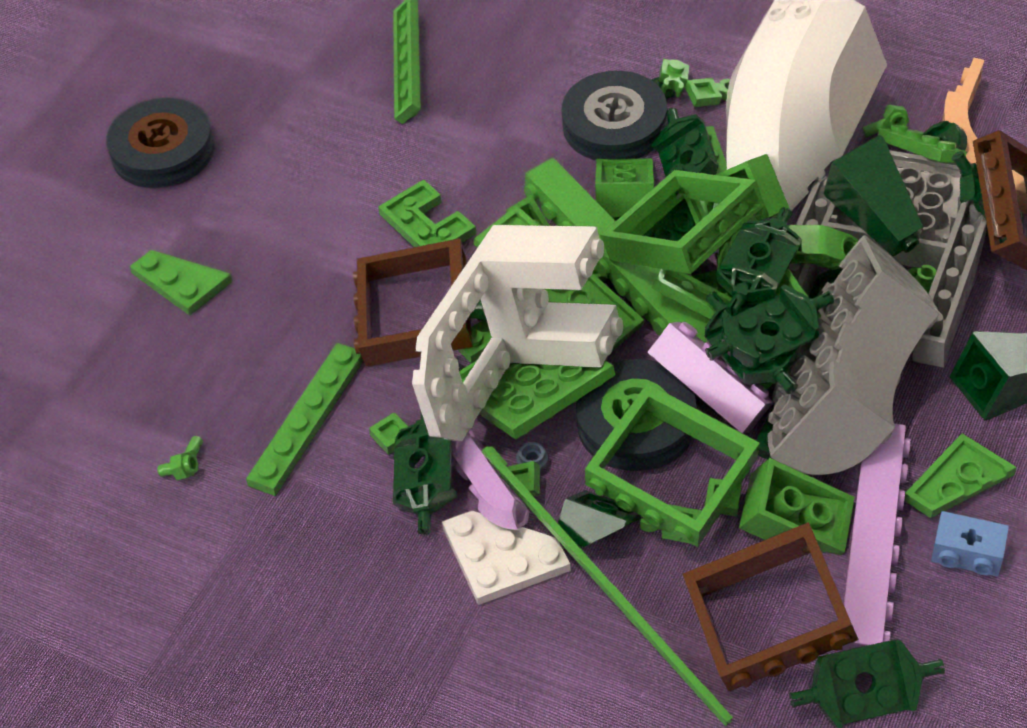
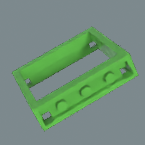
[600,170,765,274]
[585,383,760,547]

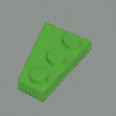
[129,250,233,316]
[904,433,1017,518]

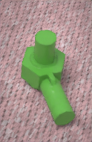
[862,105,910,138]
[157,436,203,480]

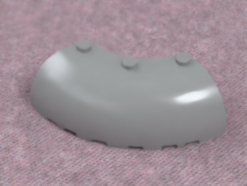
[768,235,940,475]

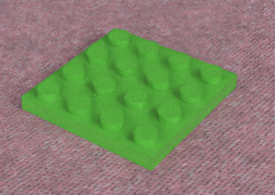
[459,360,615,440]

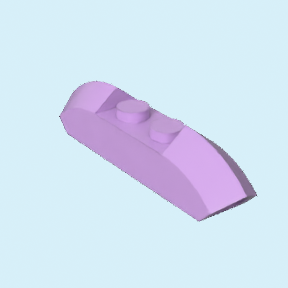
[451,428,530,529]

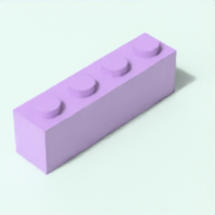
[648,322,774,433]

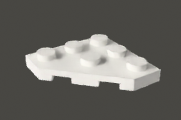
[442,511,571,605]

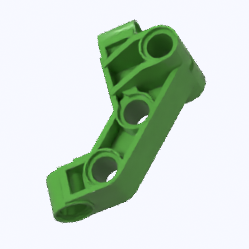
[717,216,858,271]

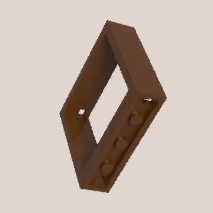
[973,130,1027,270]
[353,238,473,367]
[683,522,859,692]

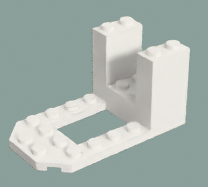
[412,225,623,441]

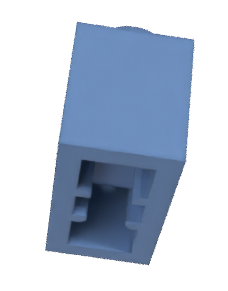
[931,511,1009,577]

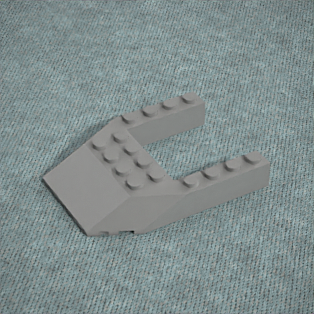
[788,145,987,368]

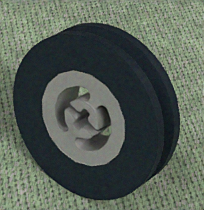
[561,71,667,161]

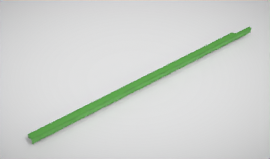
[481,446,733,727]

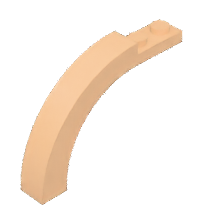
[942,58,1027,214]

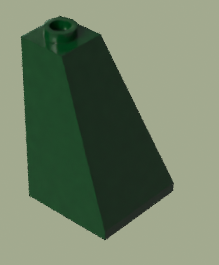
[823,135,923,257]
[949,331,1027,421]

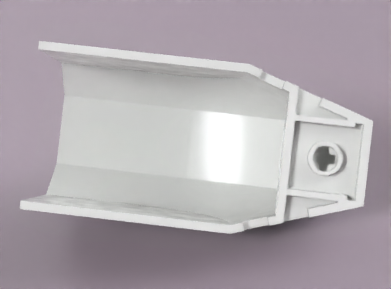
[726,0,887,217]

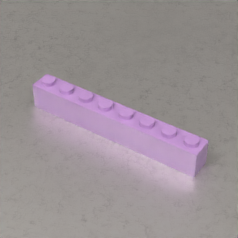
[838,424,911,652]

